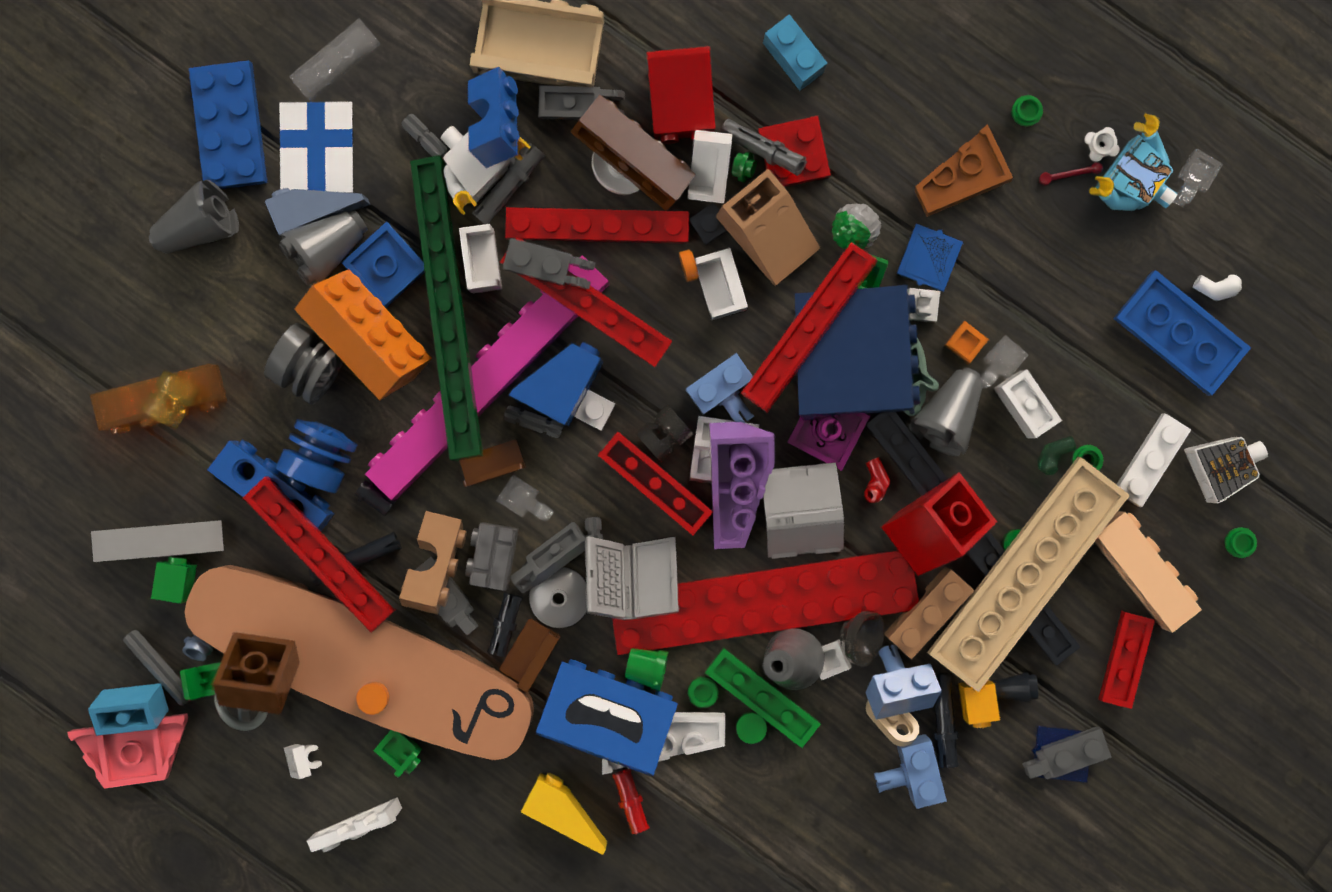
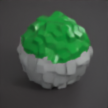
[832,203,881,249]

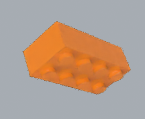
[294,269,432,400]

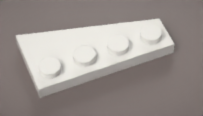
[602,712,725,775]

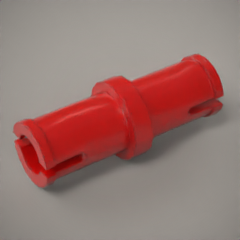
[612,769,650,834]

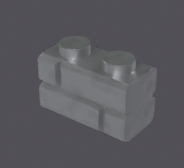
[465,522,519,591]

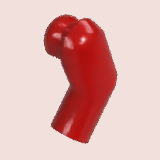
[864,457,890,503]

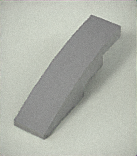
[91,520,224,562]

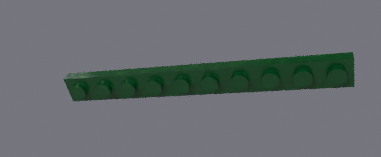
[410,155,483,461]

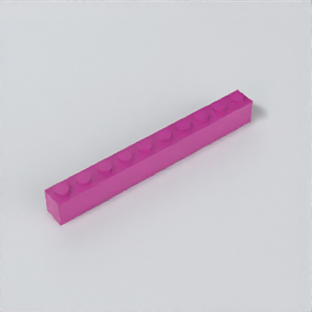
[365,255,610,500]

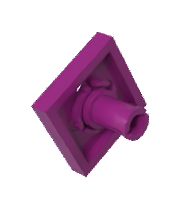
[787,413,870,471]

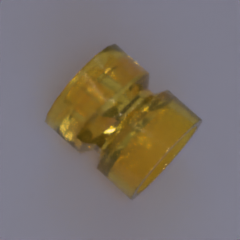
[141,370,200,429]

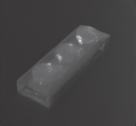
[289,18,381,102]

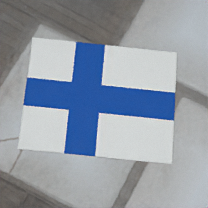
[280,102,353,193]

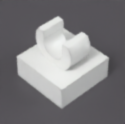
[908,288,940,323]
[284,744,322,779]

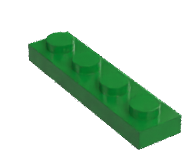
[705,647,821,748]

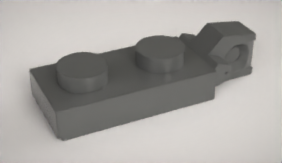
[510,522,586,593]
[415,556,479,635]
[1022,727,1112,779]

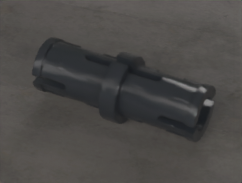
[487,592,523,657]

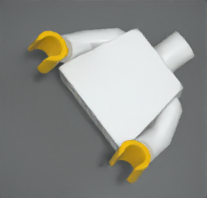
[441,126,531,215]

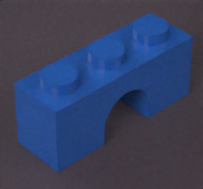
[468,67,519,169]

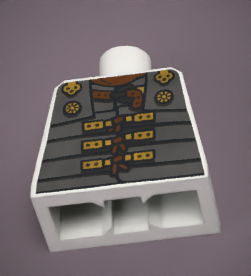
[1184,437,1268,503]

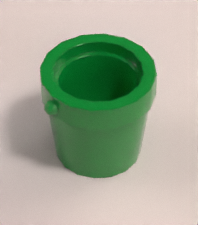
[625,648,669,691]

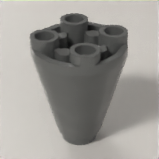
[279,210,368,286]

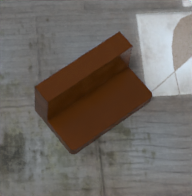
[459,439,527,487]
[500,618,561,693]

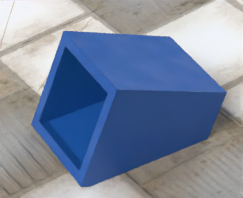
[510,342,603,426]

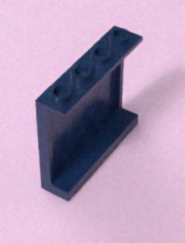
[795,285,920,421]

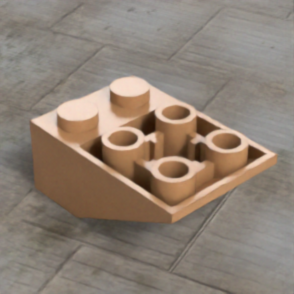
[716,169,820,286]

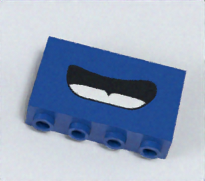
[536,659,678,776]

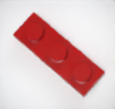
[1099,611,1155,709]

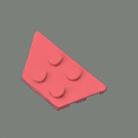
[67,713,188,789]

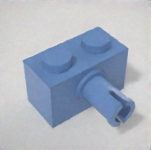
[686,353,754,423]
[865,645,942,720]
[874,734,947,809]

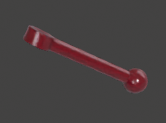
[1039,162,1103,185]

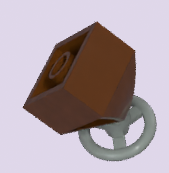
[212,632,300,731]

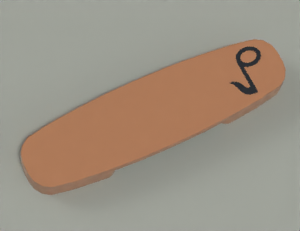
[185,565,534,760]

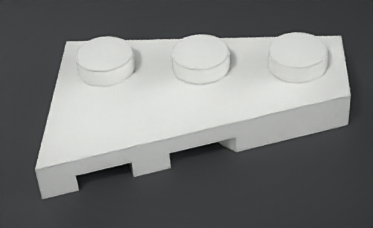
[307,797,402,852]

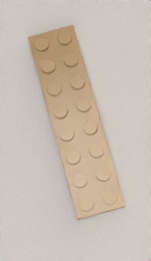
[927,457,1130,692]

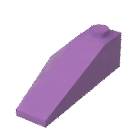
[709,422,775,549]

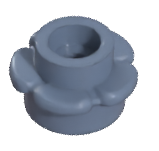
[183,635,213,661]

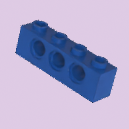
[207,439,334,531]

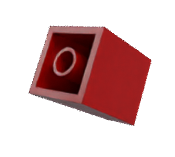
[647,46,715,144]
[881,472,997,576]

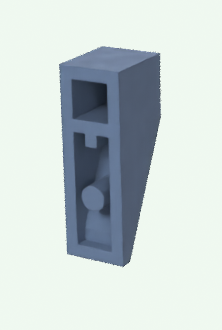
[265,188,370,236]

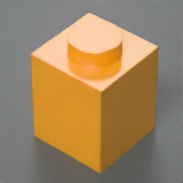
[958,679,1000,728]

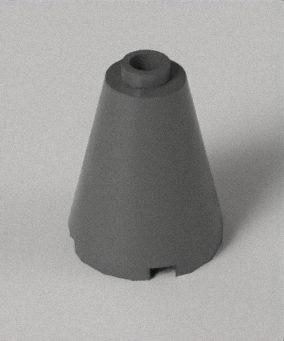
[149,179,239,254]
[909,368,983,456]
[763,629,825,690]

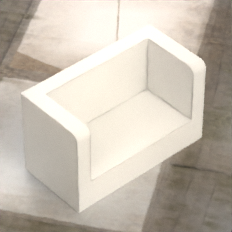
[688,130,732,203]
[459,224,502,293]
[695,248,748,320]
[994,369,1062,438]

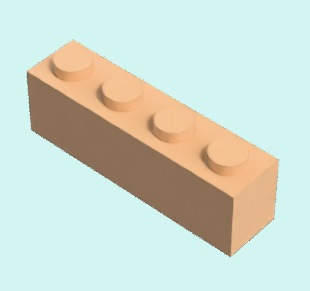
[1094,511,1202,633]

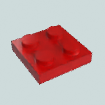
[758,116,831,187]

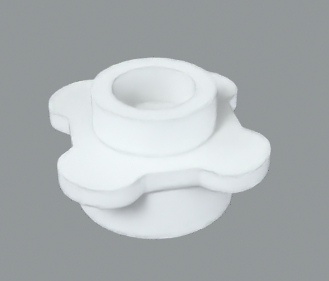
[1084,127,1120,162]

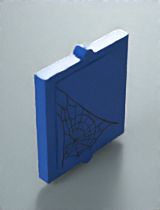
[896,224,963,292]

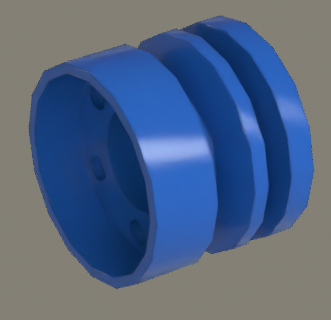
[276,419,358,493]

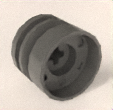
[264,323,343,405]

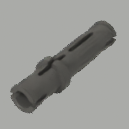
[720,119,807,176]
[472,143,546,224]

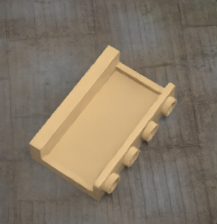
[470,0,605,87]

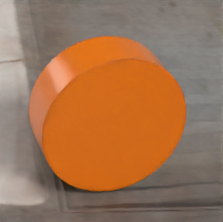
[679,250,699,282]
[356,682,389,715]

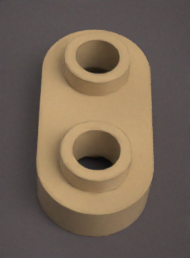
[866,700,919,747]

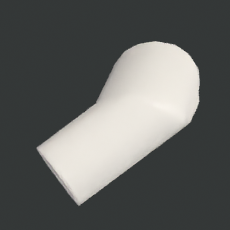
[1193,275,1242,301]

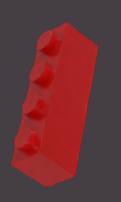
[598,432,713,535]

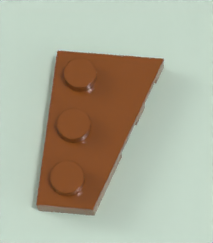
[914,124,1013,217]

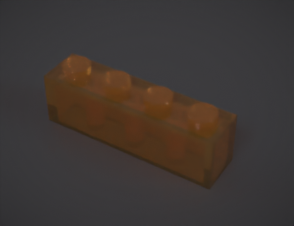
[90,364,227,435]

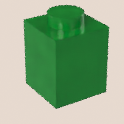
[151,556,197,604]

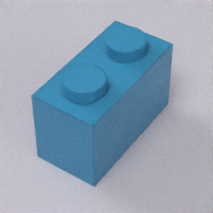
[763,14,827,91]
[88,683,169,736]

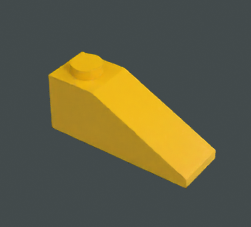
[521,773,607,855]

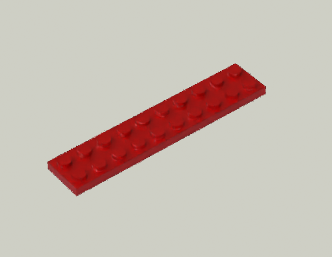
[612,550,919,655]

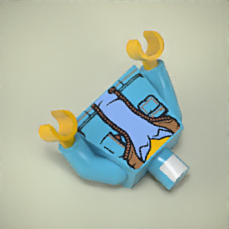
[1089,114,1178,211]

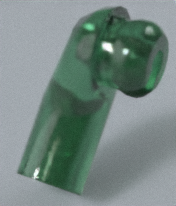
[1037,436,1076,476]

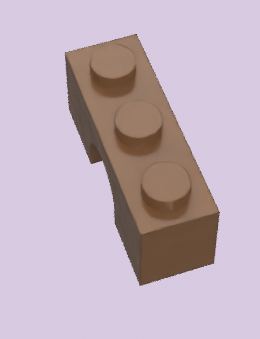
[399,511,467,615]
[884,567,974,659]

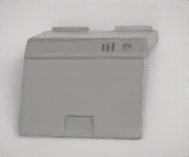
[763,462,844,559]
[585,536,679,620]

